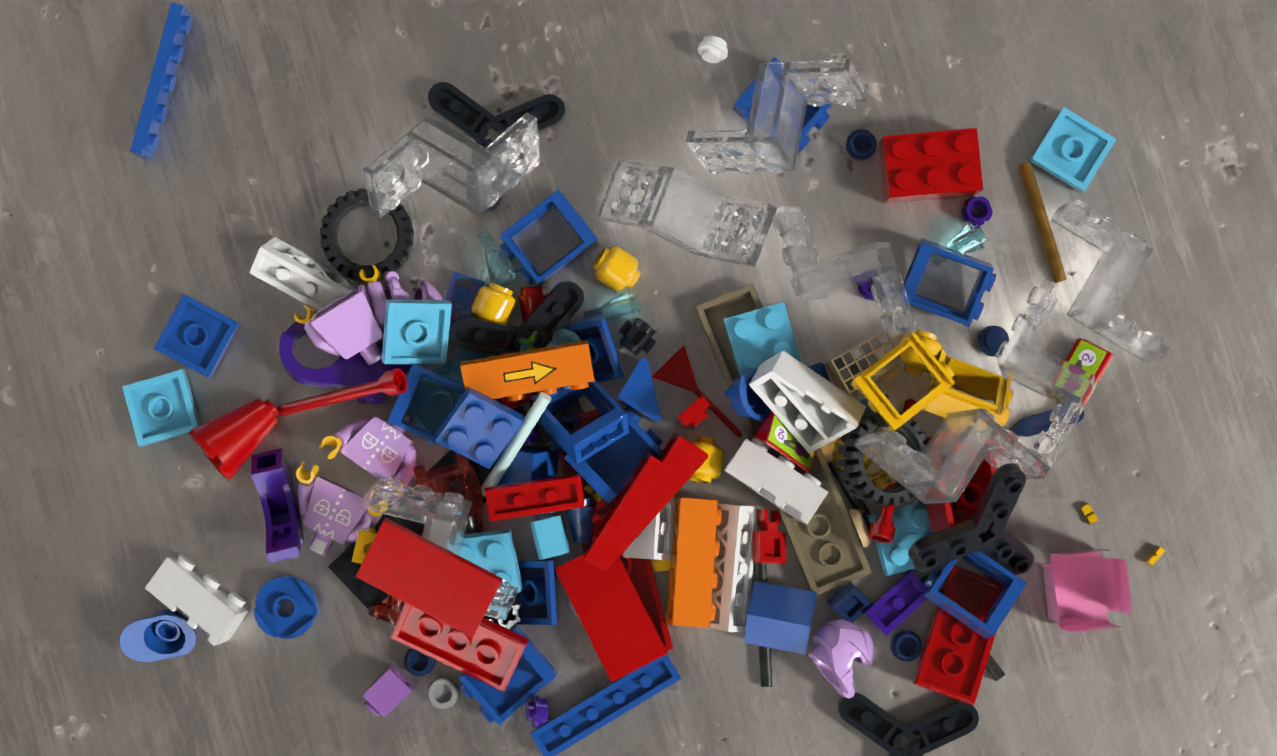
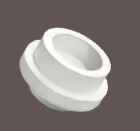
[697,36,728,63]

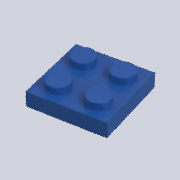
[154,294,241,378]
[434,387,524,469]

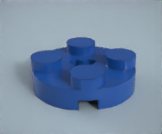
[254,576,319,639]

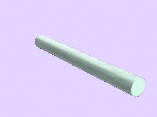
[479,392,551,497]

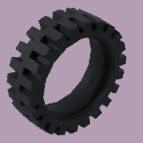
[319,188,414,282]
[837,411,932,506]

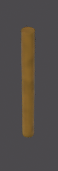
[1019,162,1067,283]

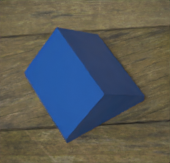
[558,312,624,382]
[617,358,662,423]
[494,446,559,516]
[508,559,558,625]
[744,580,817,655]

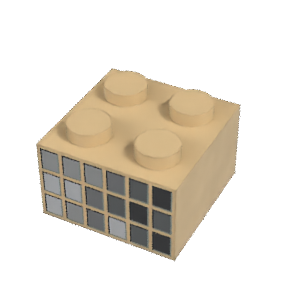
[824,330,905,398]

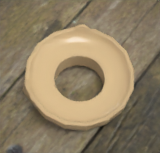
[847,509,872,548]

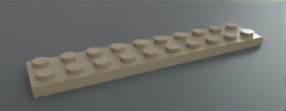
[695,283,872,595]

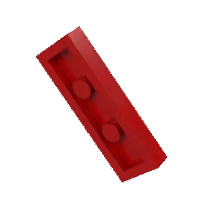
[676,396,710,429]
[485,473,585,522]

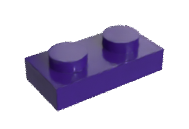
[864,570,927,636]

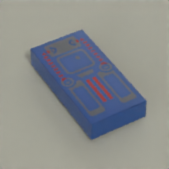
[445,272,485,324]

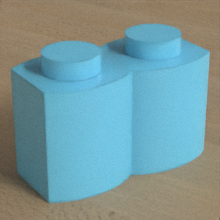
[530,512,571,560]

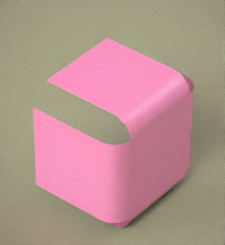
[1042,549,1132,632]

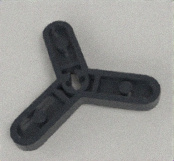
[428,82,566,212]
[449,281,584,416]
[908,463,1034,575]
[838,692,979,756]

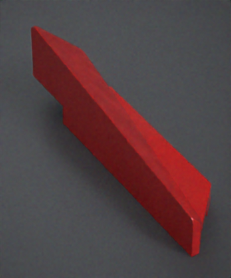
[584,432,708,571]

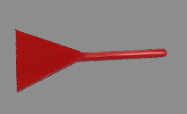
[651,345,742,437]

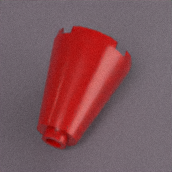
[188,398,279,481]

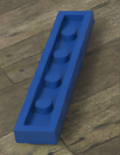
[130,2,192,160]
[530,654,681,756]

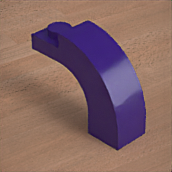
[251,448,304,563]

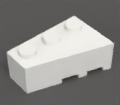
[749,351,866,454]
[723,437,828,524]
[145,555,250,646]

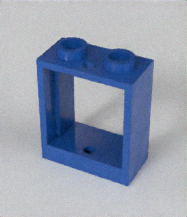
[500,189,598,287]
[898,238,996,327]
[387,363,465,451]
[531,379,629,465]
[923,551,1027,639]

